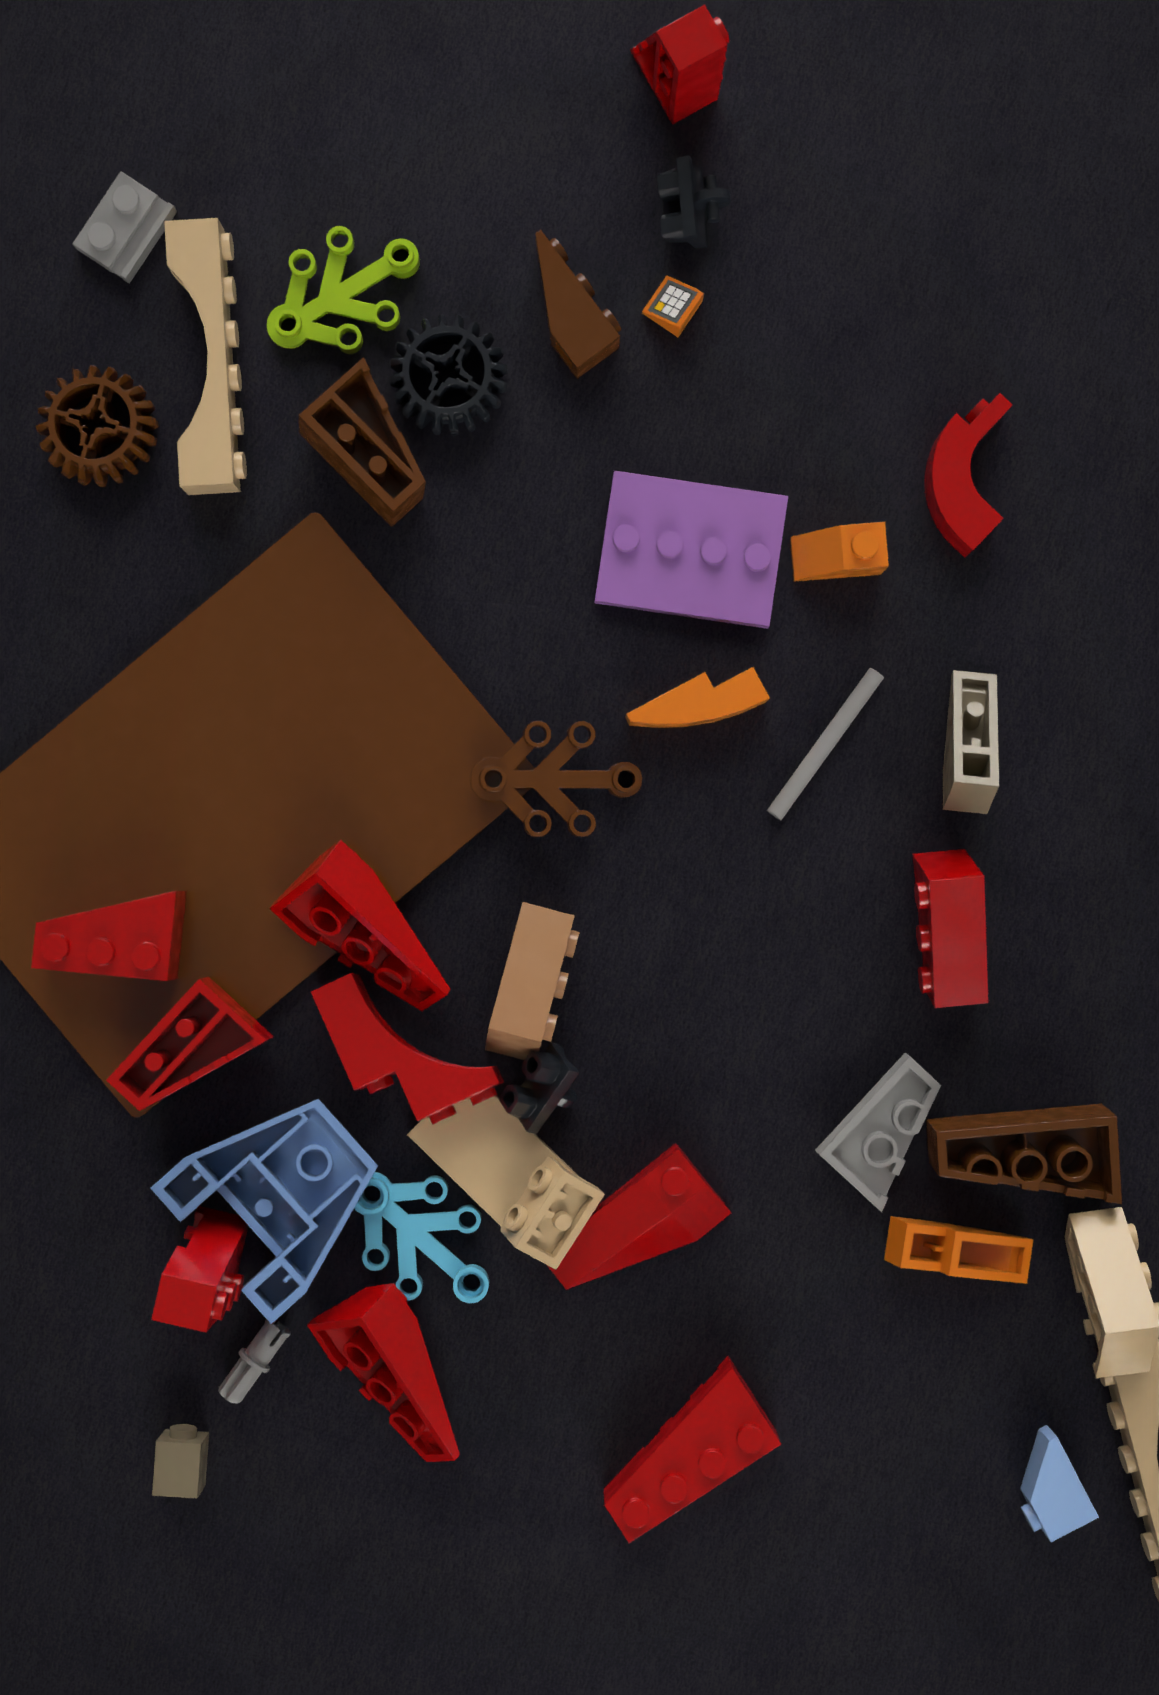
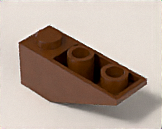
[535,229,621,379]

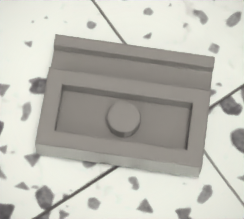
[73,171,177,284]

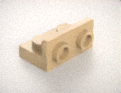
[501,1156,605,1269]

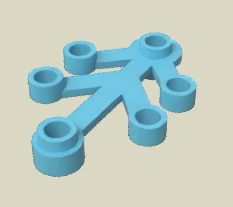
[354,1172,489,1303]

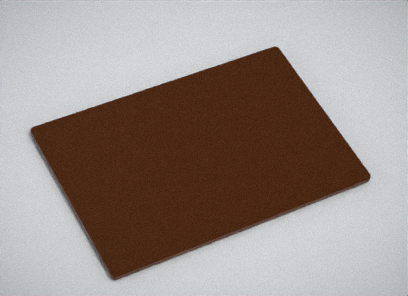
[0,512,535,1118]

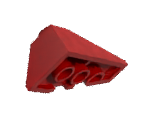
[269,840,451,1011]
[547,1143,732,1290]
[307,1283,460,1462]

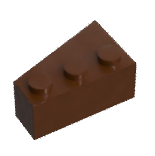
[299,357,426,527]

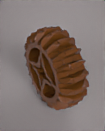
[36,365,159,487]

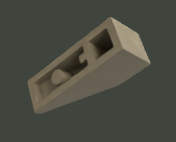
[943,670,999,814]

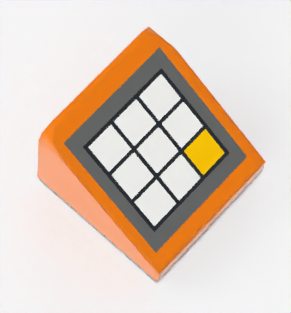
[642,276,704,337]

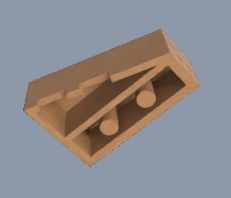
[485,902,579,1060]

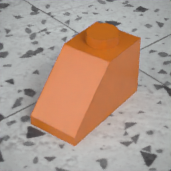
[790,522,889,582]

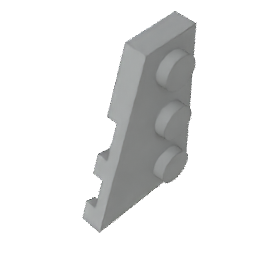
[815,1053,941,1212]

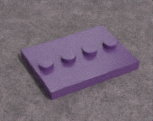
[595,471,788,629]

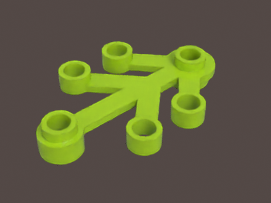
[267,226,420,354]

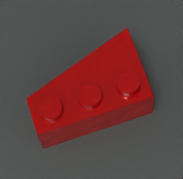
[630,4,729,125]
[912,849,988,1008]
[31,891,187,981]
[106,977,274,1111]
[151,1206,248,1332]

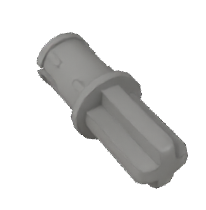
[218,1319,291,1404]

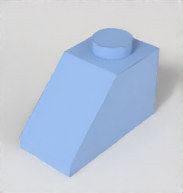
[1020,1425,1099,1542]

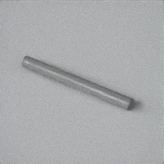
[767,668,884,820]

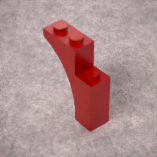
[311,973,504,1125]

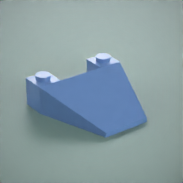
[151,1099,378,1324]

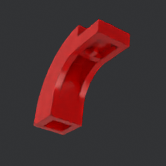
[925,393,1013,558]

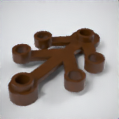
[470,721,642,837]

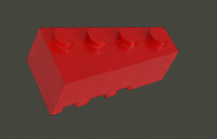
[604,1356,781,1543]

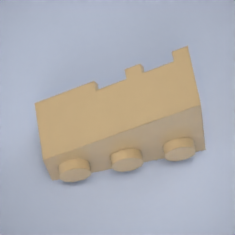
[1065,1207,1159,1378]

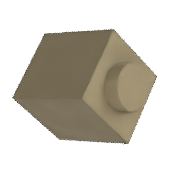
[152,1424,209,1499]

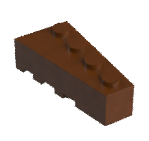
[926,1103,1122,1204]

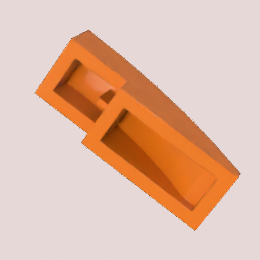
[625,667,770,728]
[884,1216,1033,1284]

